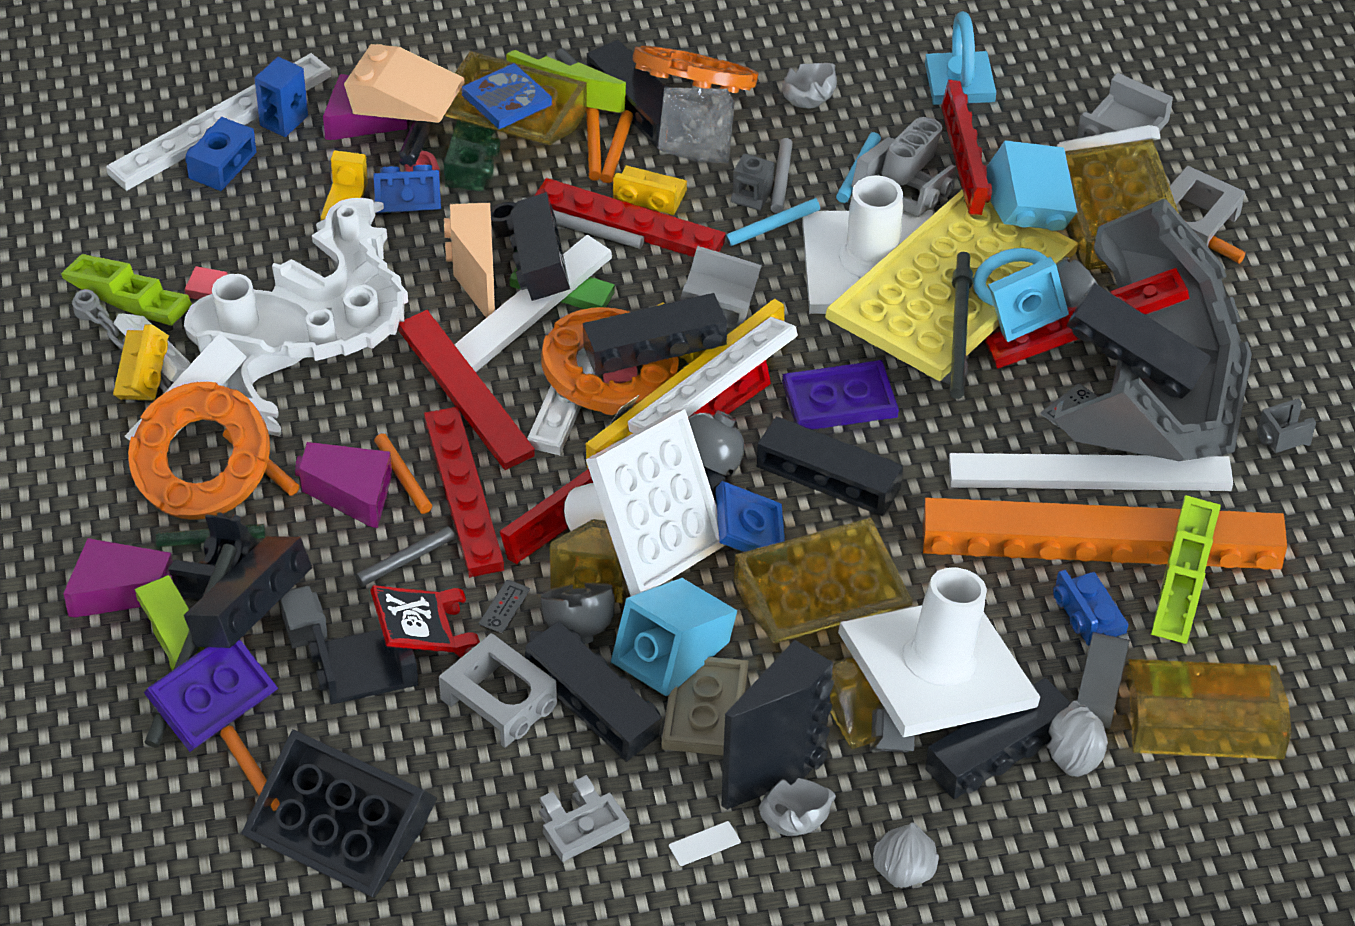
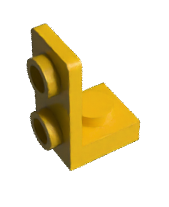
[320,150,368,221]

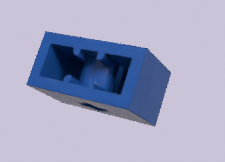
[254,57,308,137]

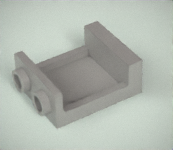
[1077,73,1173,163]

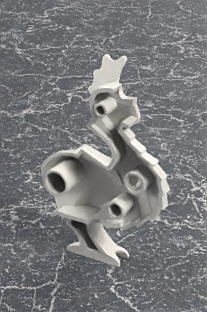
[184,198,409,436]

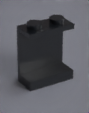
[308,624,418,705]

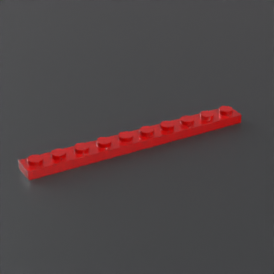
[499,360,771,564]

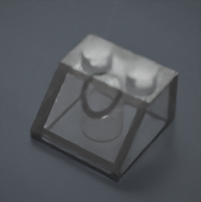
[658,88,735,163]

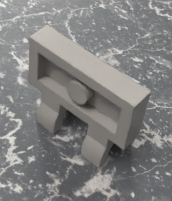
[539,775,630,862]

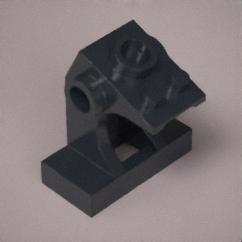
[168,512,259,600]

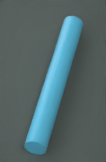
[836,132,881,203]
[726,198,820,247]

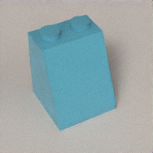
[986,141,1077,231]
[611,578,738,696]

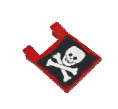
[370,585,480,658]

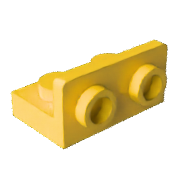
[613,165,687,215]
[113,324,169,400]

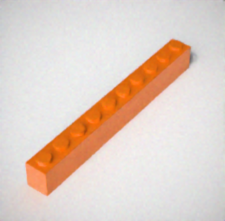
[923,498,1287,570]

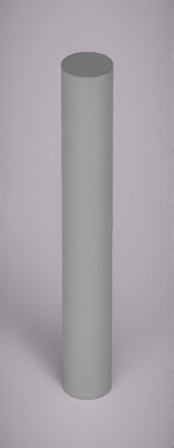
[771,138,793,213]
[553,210,644,249]

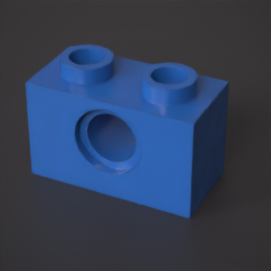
[185,116,257,191]

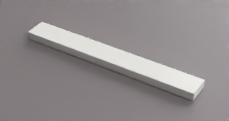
[106,53,331,191]
[949,453,1233,491]

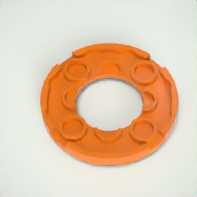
[632,46,759,93]
[541,307,679,415]
[128,382,270,520]

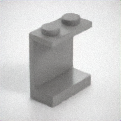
[680,246,762,333]

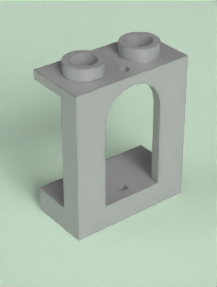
[851,137,955,217]
[1158,166,1245,247]
[439,633,557,748]

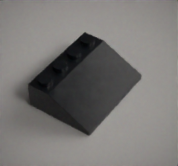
[721,640,834,810]
[241,729,437,898]

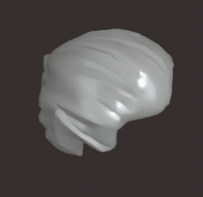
[782,63,837,109]
[1047,701,1108,777]
[759,778,836,836]
[873,823,939,888]

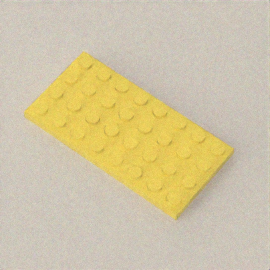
[825,190,1078,381]

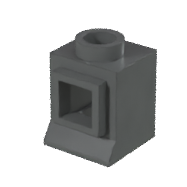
[731,153,774,211]
[1257,398,1316,453]
[280,586,328,649]
[870,704,915,753]

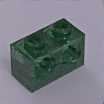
[444,120,501,192]

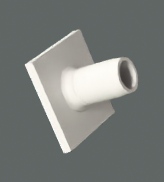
[802,175,933,314]
[564,409,725,596]
[838,567,1040,737]

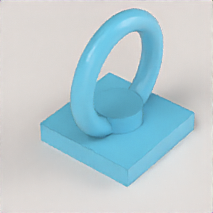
[925,11,996,105]
[973,248,1069,342]

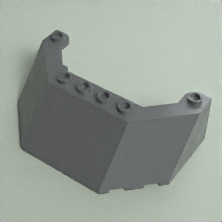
[1054,198,1252,462]

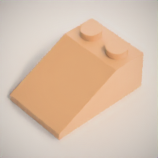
[344,44,465,123]
[444,203,495,318]

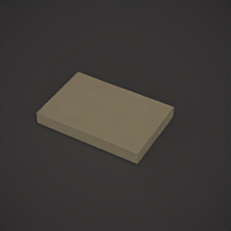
[662,657,749,756]

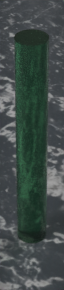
[156,524,266,547]

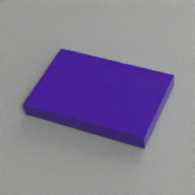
[782,360,899,430]
[144,640,278,752]

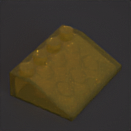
[444,51,587,145]
[1065,139,1179,270]
[734,518,913,644]
[1128,659,1292,760]

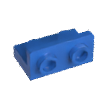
[373,165,441,214]
[1053,570,1128,646]

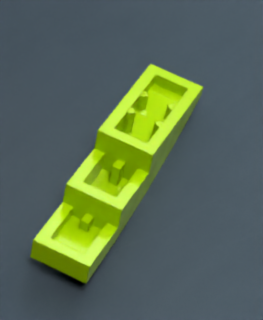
[506,50,626,113]
[61,254,192,326]
[1151,495,1221,644]
[135,575,206,671]

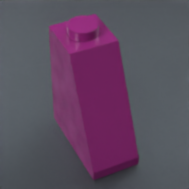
[323,74,411,140]
[295,442,392,528]
[63,538,173,618]

